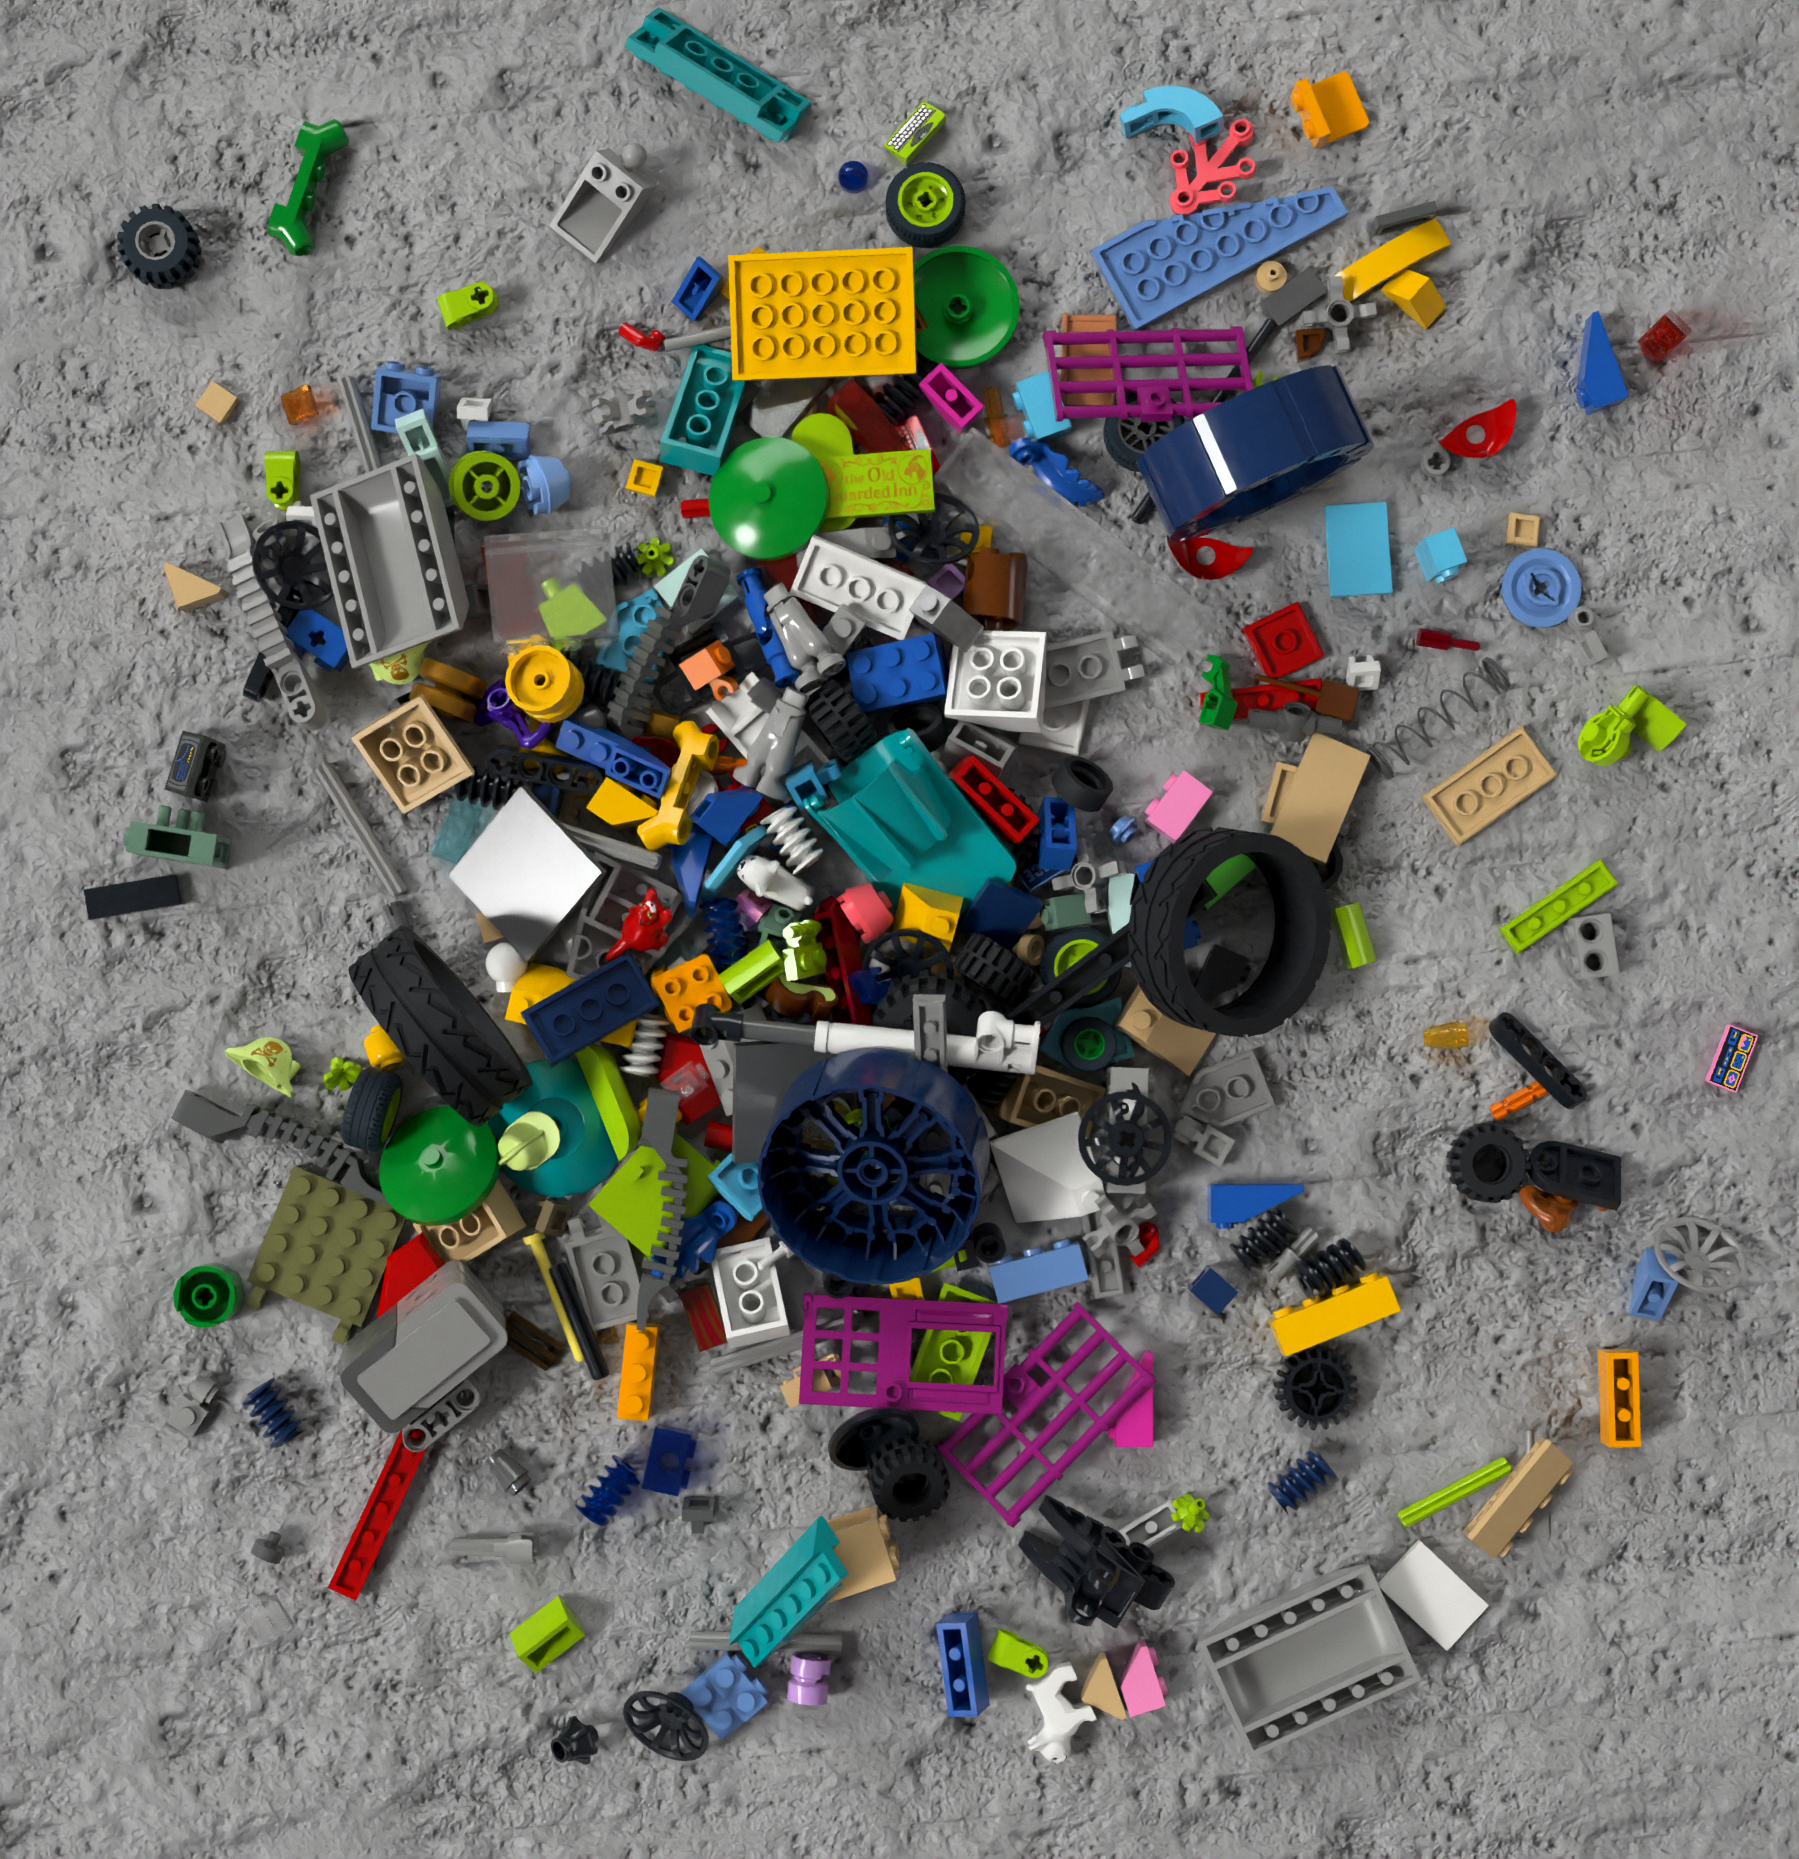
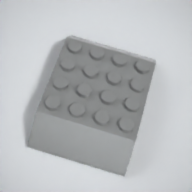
[310,453,470,669]
[1198,1563,1422,1759]

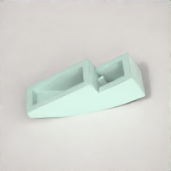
[395,409,455,508]
[1106,873,1135,969]

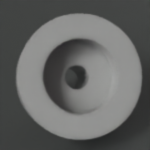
[252,517,285,550]

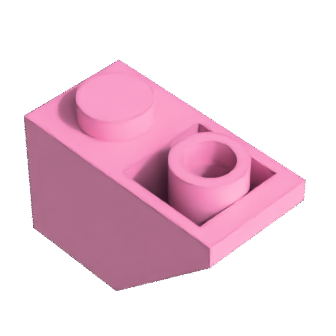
[1118,1639,1169,1718]

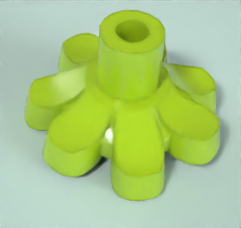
[636,538,675,577]
[323,1057,363,1091]
[1171,1494,1210,1533]

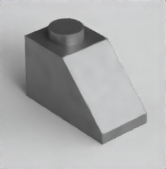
[909,585,984,653]

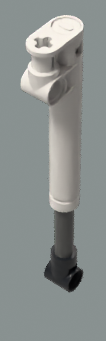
[690,1003,1040,1075]

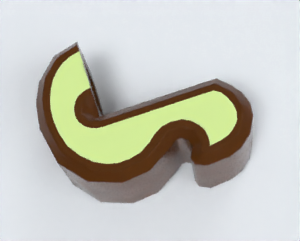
[763,958,839,1023]

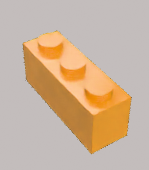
[617,1321,661,1421]
[1598,1349,1641,1447]

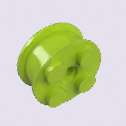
[448,451,521,521]

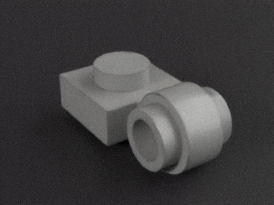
[1568,606,1609,666]
[1173,1115,1235,1167]
[166,1375,220,1438]

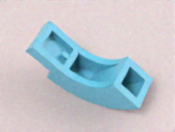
[1119,86,1224,144]

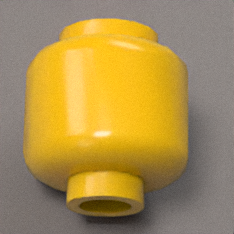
[363,1024,405,1071]

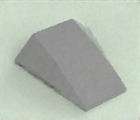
[566,850,705,980]

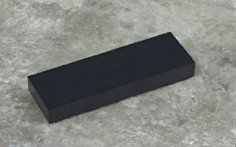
[84,874,182,920]

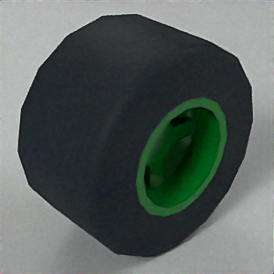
[1060,1017,1117,1072]

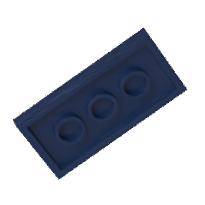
[520,951,660,1068]

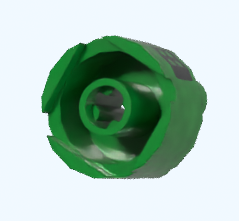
[173,1263,244,1328]

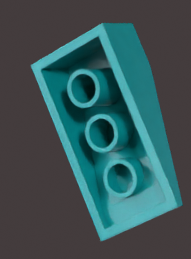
[660,344,747,476]

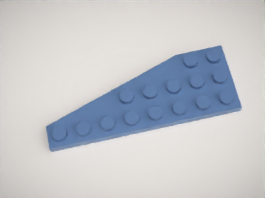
[1090,187,1348,331]

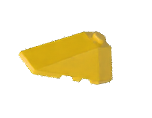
[505,962,637,1048]

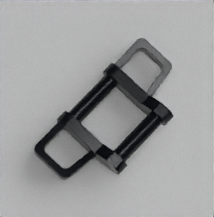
[653,620,768,715]

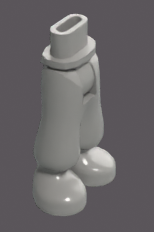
[763,583,846,693]
[733,687,809,800]

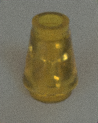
[1423,1020,1468,1051]

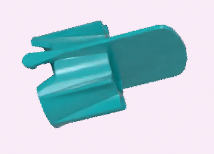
[803,728,1017,920]

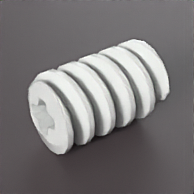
[760,806,824,875]
[619,1014,669,1078]

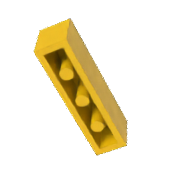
[1268,1271,1401,1357]

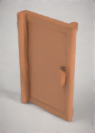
[1061,313,1117,406]

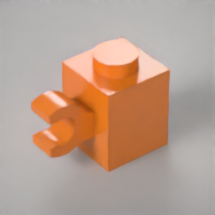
[679,639,739,701]

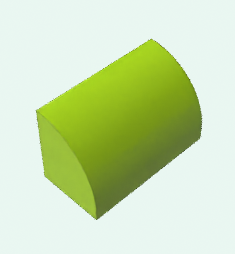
[1617,685,1687,752]
[1330,902,1377,970]
[718,939,786,1005]
[509,1596,585,1673]

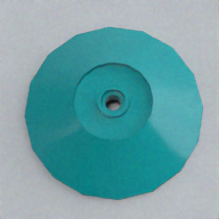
[488,1059,619,1198]

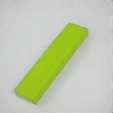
[1498,859,1618,954]

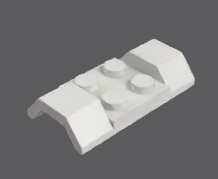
[706,672,829,804]

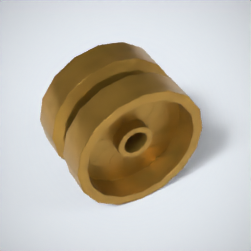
[409,658,488,724]

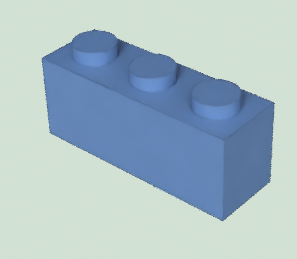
[988,1238,1089,1304]

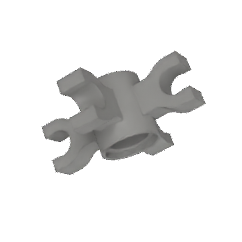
[1300,276,1377,354]
[591,390,659,435]
[1051,838,1129,914]
[1082,1194,1157,1258]

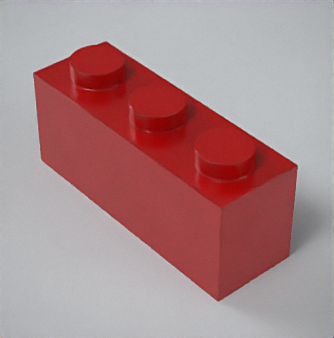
[947,756,1040,843]

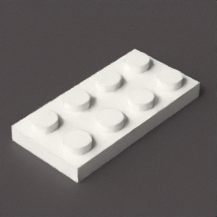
[790,535,927,640]

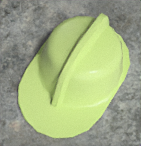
[498,1111,561,1171]

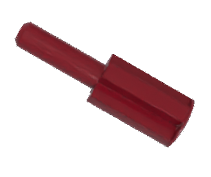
[1416,628,1480,651]

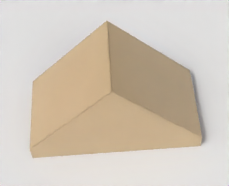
[163,562,228,613]
[1079,1652,1127,1720]

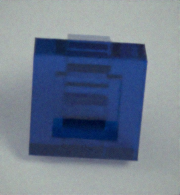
[848,966,890,1004]

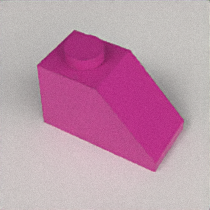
[919,363,984,435]

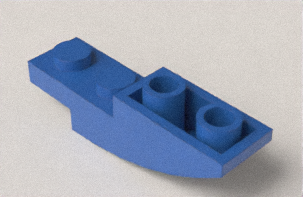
[555,717,671,799]

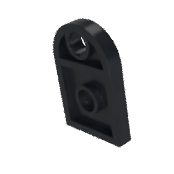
[1527,1141,1621,1211]

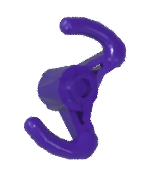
[473,680,553,749]

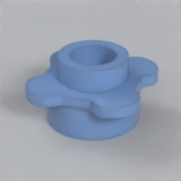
[1109,816,1138,847]

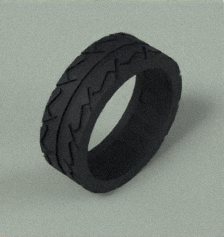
[1128,827,1331,1037]
[348,925,533,1127]

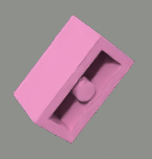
[1144,770,1213,844]

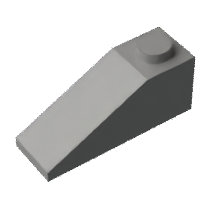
[796,527,896,567]

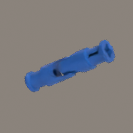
[736,568,801,688]

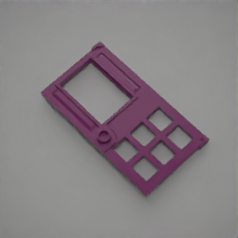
[799,1293,1009,1415]

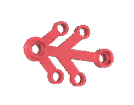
[1169,119,1256,216]

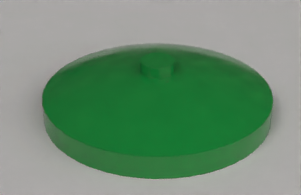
[914,246,1019,369]
[709,437,830,561]
[379,1106,501,1226]

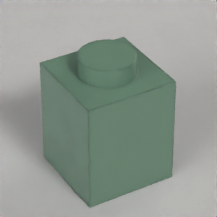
[1040,893,1092,931]

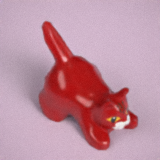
[605,888,673,962]

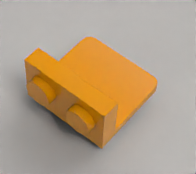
[1290,72,1369,150]
[650,954,733,1033]

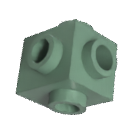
[757,904,802,957]

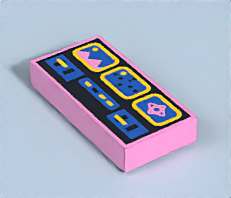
[1704,1024,1758,1093]

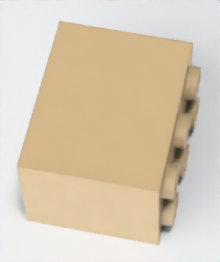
[807,1505,901,1604]

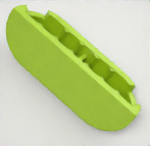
[576,1044,641,1161]

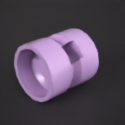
[787,1652,832,1705]

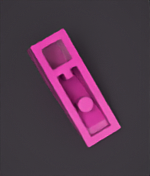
[1108,1350,1153,1447]

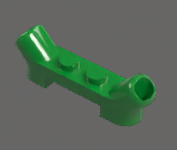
[268,119,349,256]

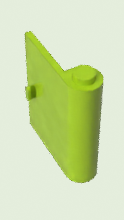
[588,1131,721,1258]

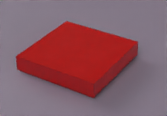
[1242,601,1325,679]

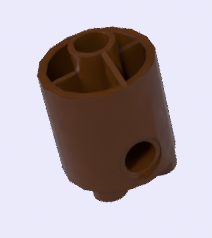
[962,547,1028,631]

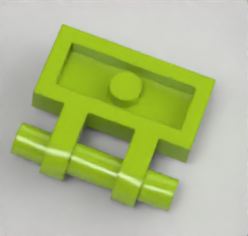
[782,919,827,981]

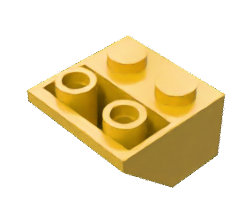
[586,777,660,830]

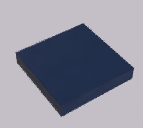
[958,877,1043,950]

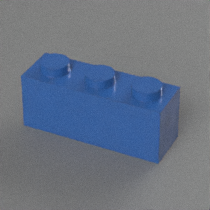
[936,1612,990,1717]

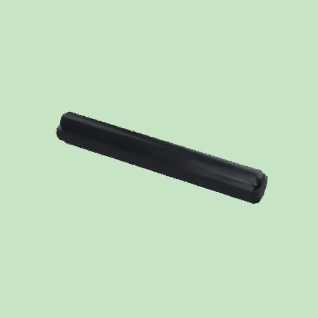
[549,1263,610,1380]

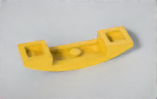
[1335,218,1451,303]

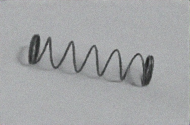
[1366,657,1511,780]

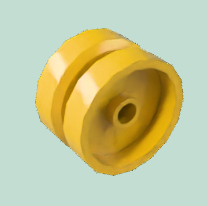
[505,645,585,723]

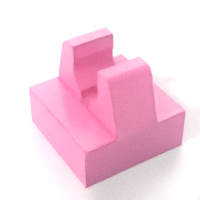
[732,888,774,927]

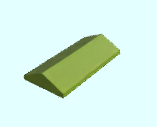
[910,1282,998,1421]

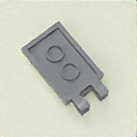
[1044,630,1145,710]
[564,1213,650,1331]

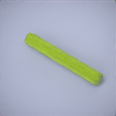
[1398,1457,1512,1528]

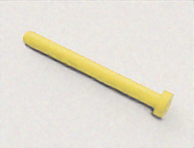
[523,1231,585,1362]

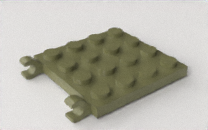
[246,1166,407,1345]

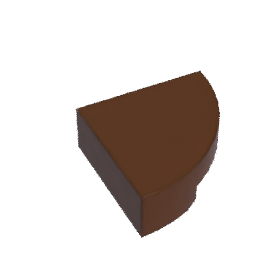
[1294,328,1326,362]

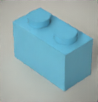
[1012,371,1072,442]
[1414,527,1467,584]

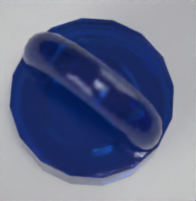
[838,161,868,194]

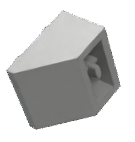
[939,720,1019,780]

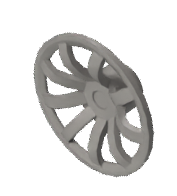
[1654,1217,1747,1294]

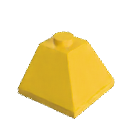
[891,882,964,952]

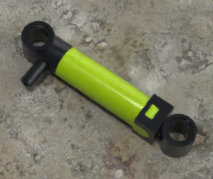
[822,1222,1006,1312]

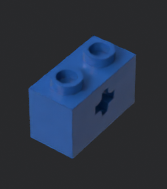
[285,610,349,672]
[1037,797,1077,871]

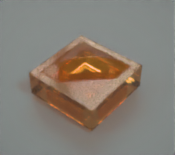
[281,385,319,426]

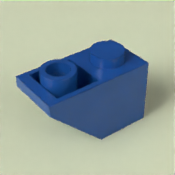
[689,787,763,845]

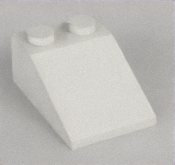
[711,1237,791,1349]

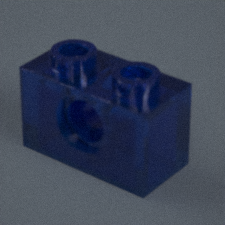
[642,1423,697,1497]

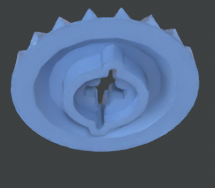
[1500,548,1581,628]

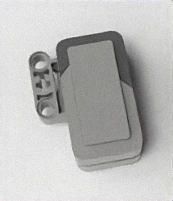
[338,1260,508,1452]

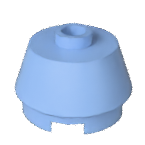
[517,455,571,515]

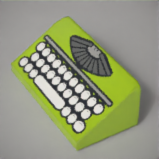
[883,101,946,166]

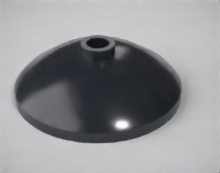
[828,1407,919,1471]

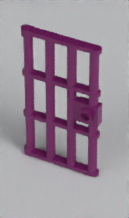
[1042,326,1253,422]
[936,1302,1157,1528]

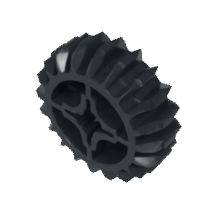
[1273,1345,1358,1430]

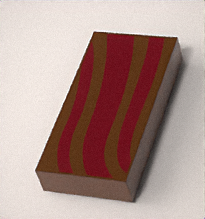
[679,1283,728,1352]

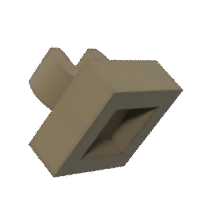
[531,1200,573,1237]

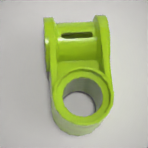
[436,282,499,329]
[264,450,301,512]
[987,1628,1048,1679]

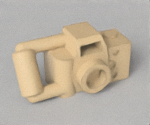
[779,1353,841,1409]

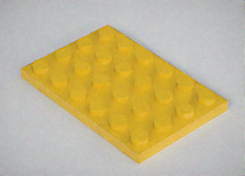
[728,247,917,381]

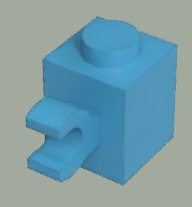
[784,759,842,811]

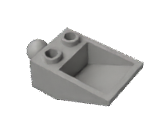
[549,143,657,263]

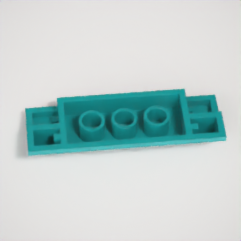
[624,7,811,143]
[728,1516,849,1668]

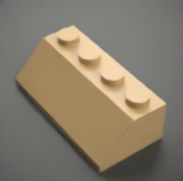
[1462,1437,1573,1559]

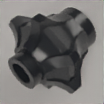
[551,1716,599,1765]

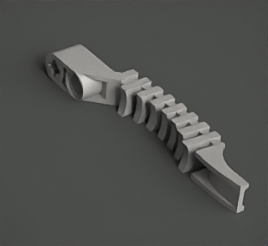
[217,512,327,731]

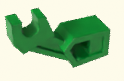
[1198,654,1238,731]

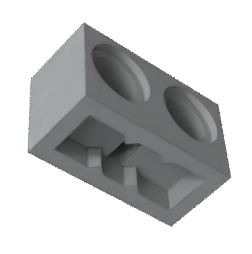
[1564,913,1620,980]

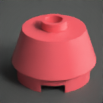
[836,882,895,944]

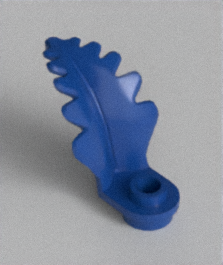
[1009,437,1105,508]
[651,1200,739,1281]

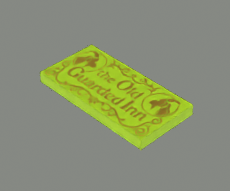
[816,449,935,520]

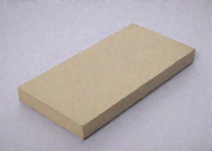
[1421,726,1557,847]
[1269,733,1371,866]

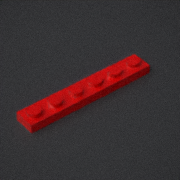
[328,1426,433,1601]

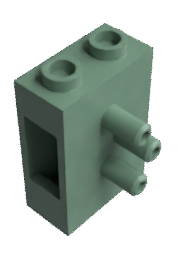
[123,805,232,870]

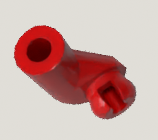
[619,322,666,352]
[1129,1222,1160,1268]

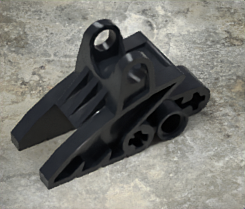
[1018,1495,1175,1628]

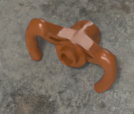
[1518,1185,1608,1233]

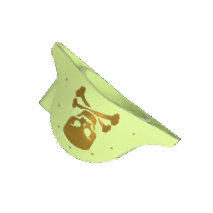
[368,641,431,685]
[224,1037,301,1097]

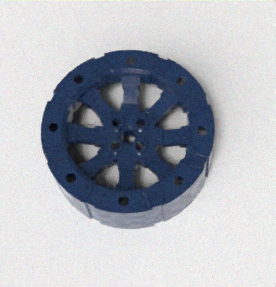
[1136,365,1374,542]
[757,1048,990,1285]

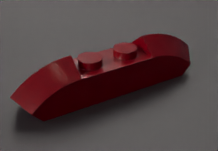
[812,894,871,1026]

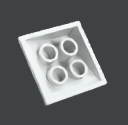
[944,630,1047,733]
[989,1112,1106,1223]

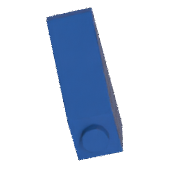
[1576,311,1629,415]
[667,822,714,919]
[1207,1184,1304,1229]

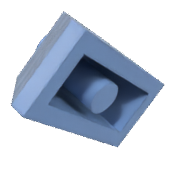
[1629,1248,1679,1321]

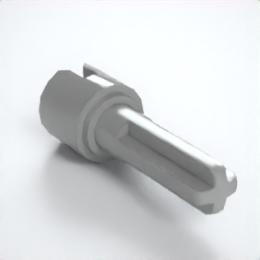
[450,1532,539,1564]

